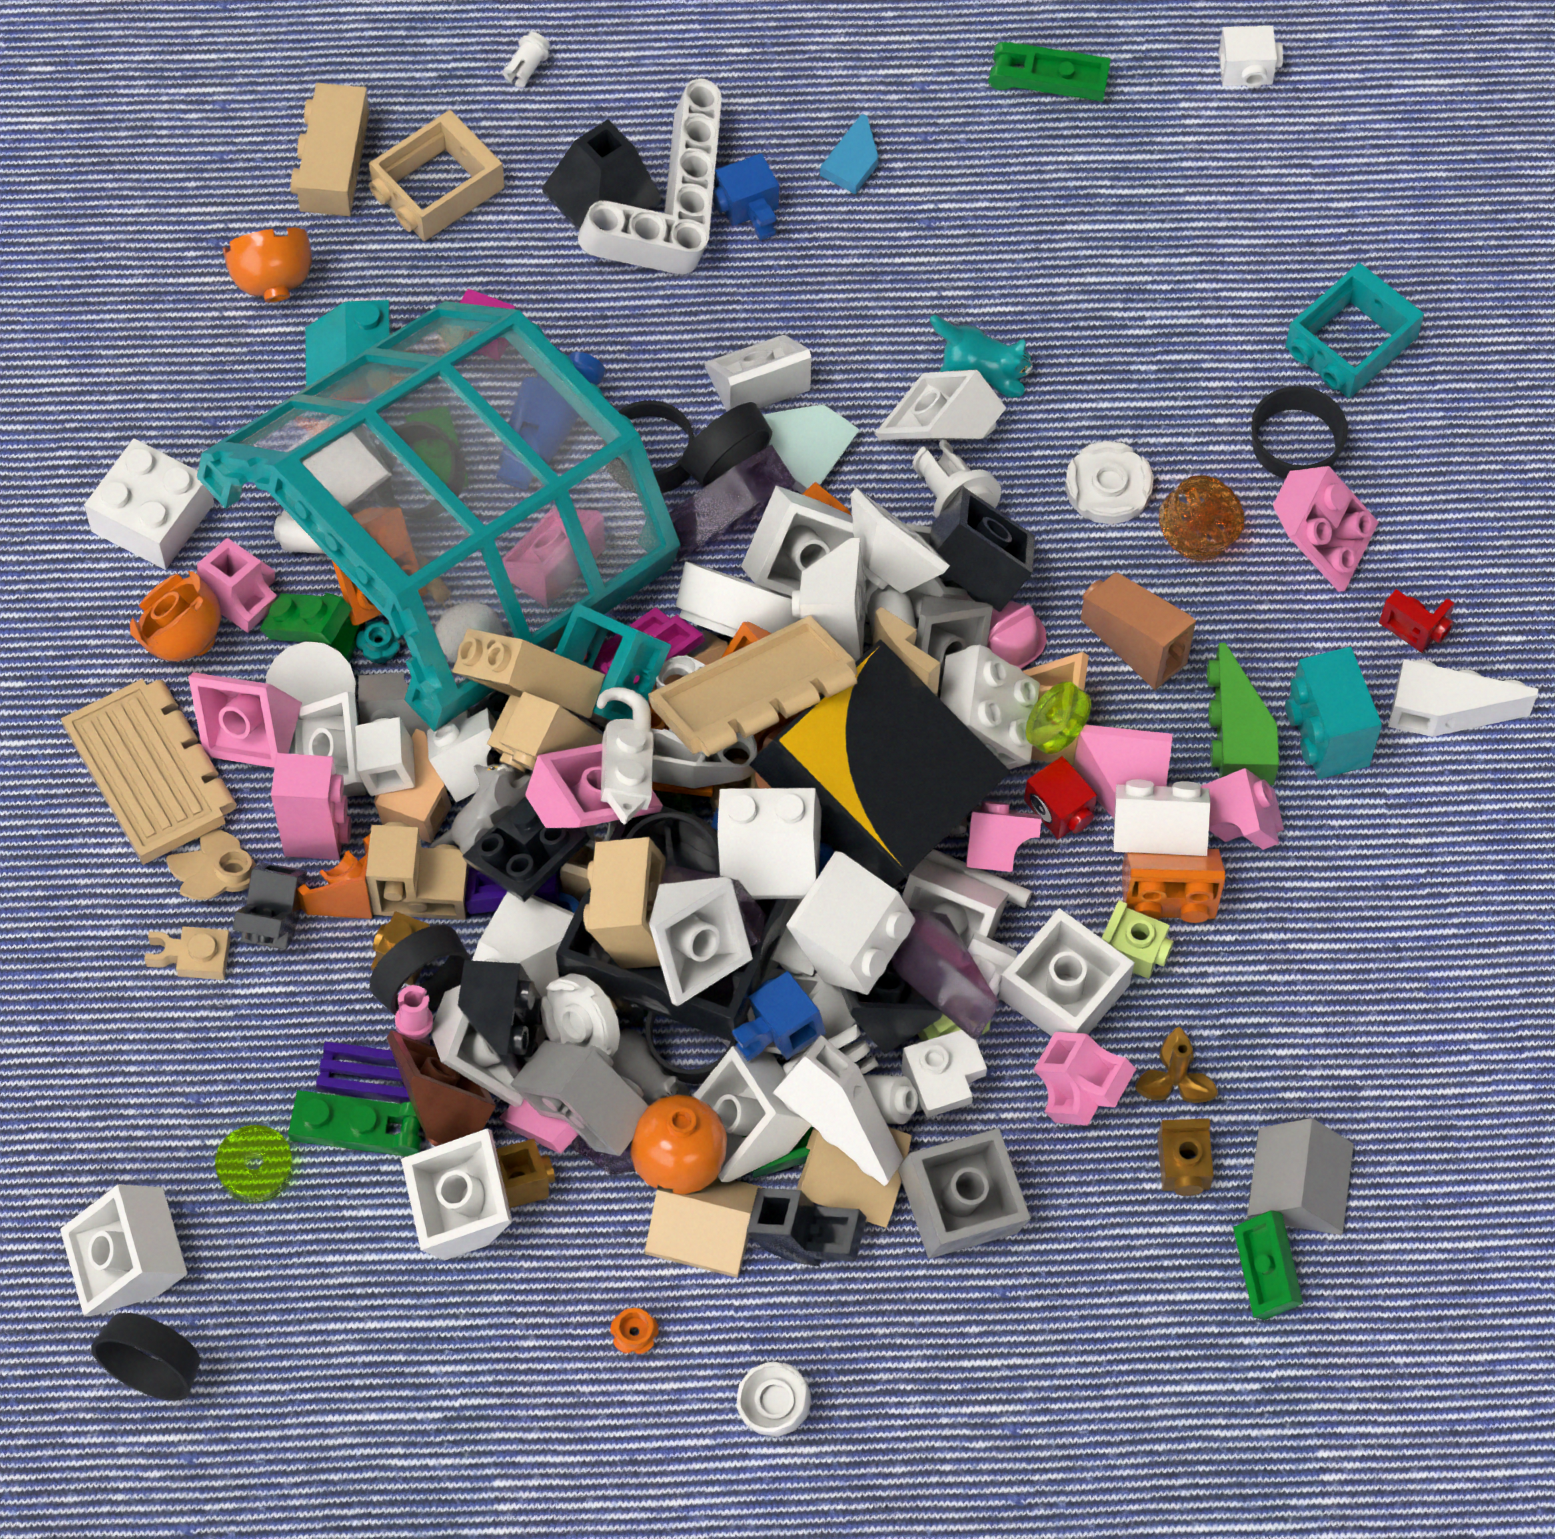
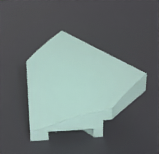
[763,405,859,494]

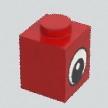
[1024,755,1097,840]

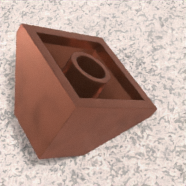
[387,1030,496,1146]

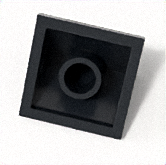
[840,953,943,1054]

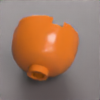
[223,227,312,303]
[130,571,222,662]
[630,1094,727,1195]

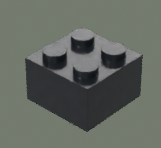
[929,486,1035,612]

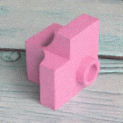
[197,538,278,633]
[1201,768,1284,850]
[966,801,1041,872]
[1033,1032,1136,1126]

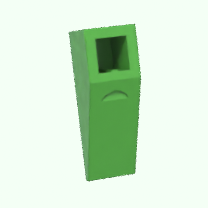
[1207,643,1279,785]

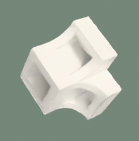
[427,708,497,803]
[901,1027,987,1118]

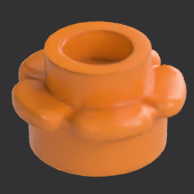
[610,1308,659,1354]

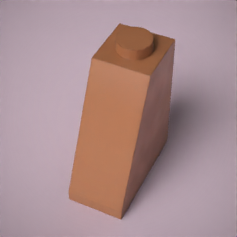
[1080,572,1196,690]

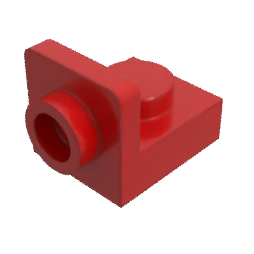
[1379,589,1455,653]

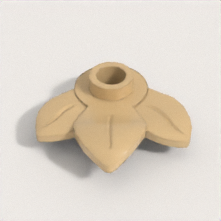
[166,829,256,900]

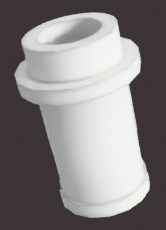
[502,32,550,88]

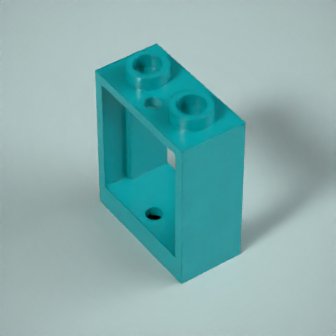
[1285,262,1424,399]
[555,603,672,721]

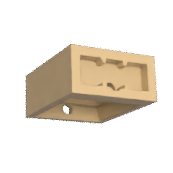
[369,110,505,242]
[452,628,605,718]

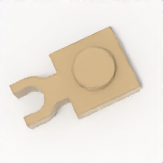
[145,927,231,980]

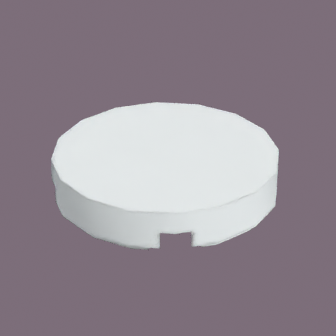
[1065,441,1154,524]
[266,641,357,707]
[540,973,620,1058]

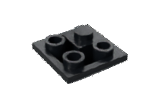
[542,119,662,231]
[462,796,590,902]
[457,960,543,1079]

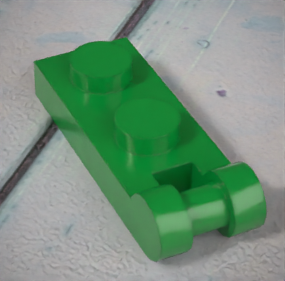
[988,42,1111,102]
[288,1090,423,1157]

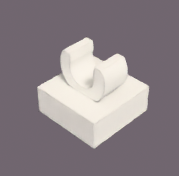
[954,932,1017,997]

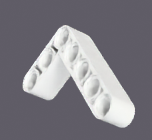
[578,79,722,274]

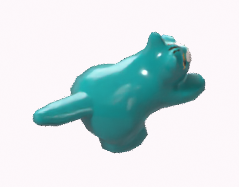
[930,315,1033,398]

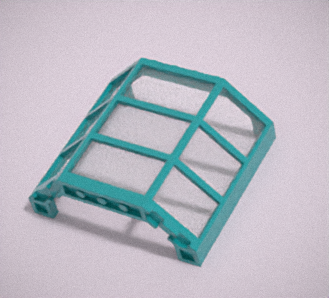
[196,301,680,732]

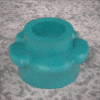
[356,620,401,664]

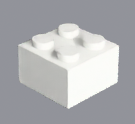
[84,438,214,570]
[999,908,1134,1036]

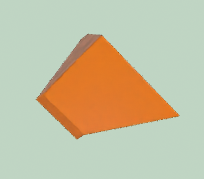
[297,834,373,919]

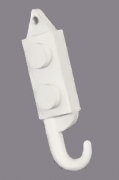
[596,687,653,824]

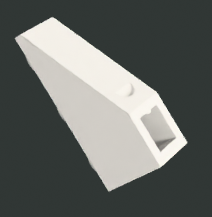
[1388,659,1538,737]
[773,1035,904,1186]

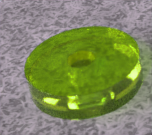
[1025,681,1091,754]
[215,1125,294,1203]

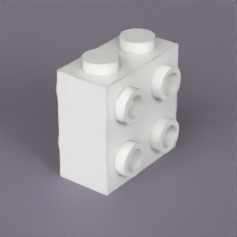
[940,644,1040,770]

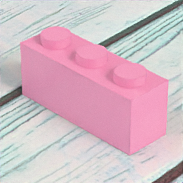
[271,753,351,860]

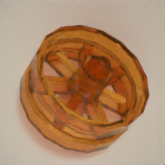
[1159,475,1244,561]

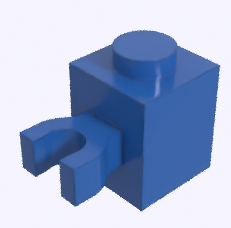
[712,153,779,241]
[732,971,826,1062]

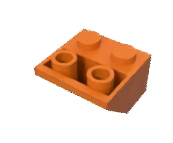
[1122,849,1225,923]

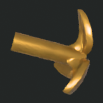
[1135,1027,1218,1103]

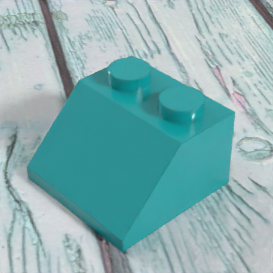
[305,299,394,403]

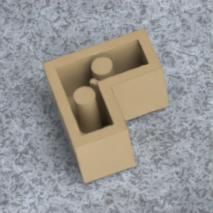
[487,691,603,773]
[366,822,470,920]
[583,837,666,969]

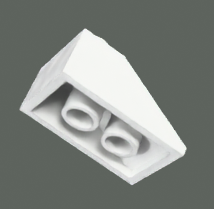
[741,486,889,622]

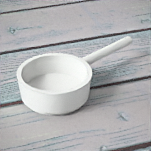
[676,561,916,646]

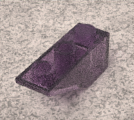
[669,445,796,561]
[890,908,999,1040]

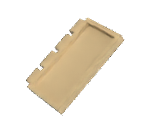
[648,615,858,757]
[61,679,237,865]

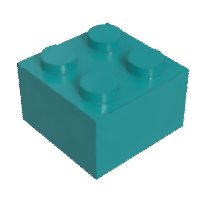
[1285,646,1382,780]

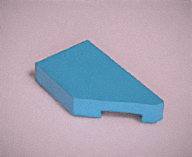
[820,113,878,195]

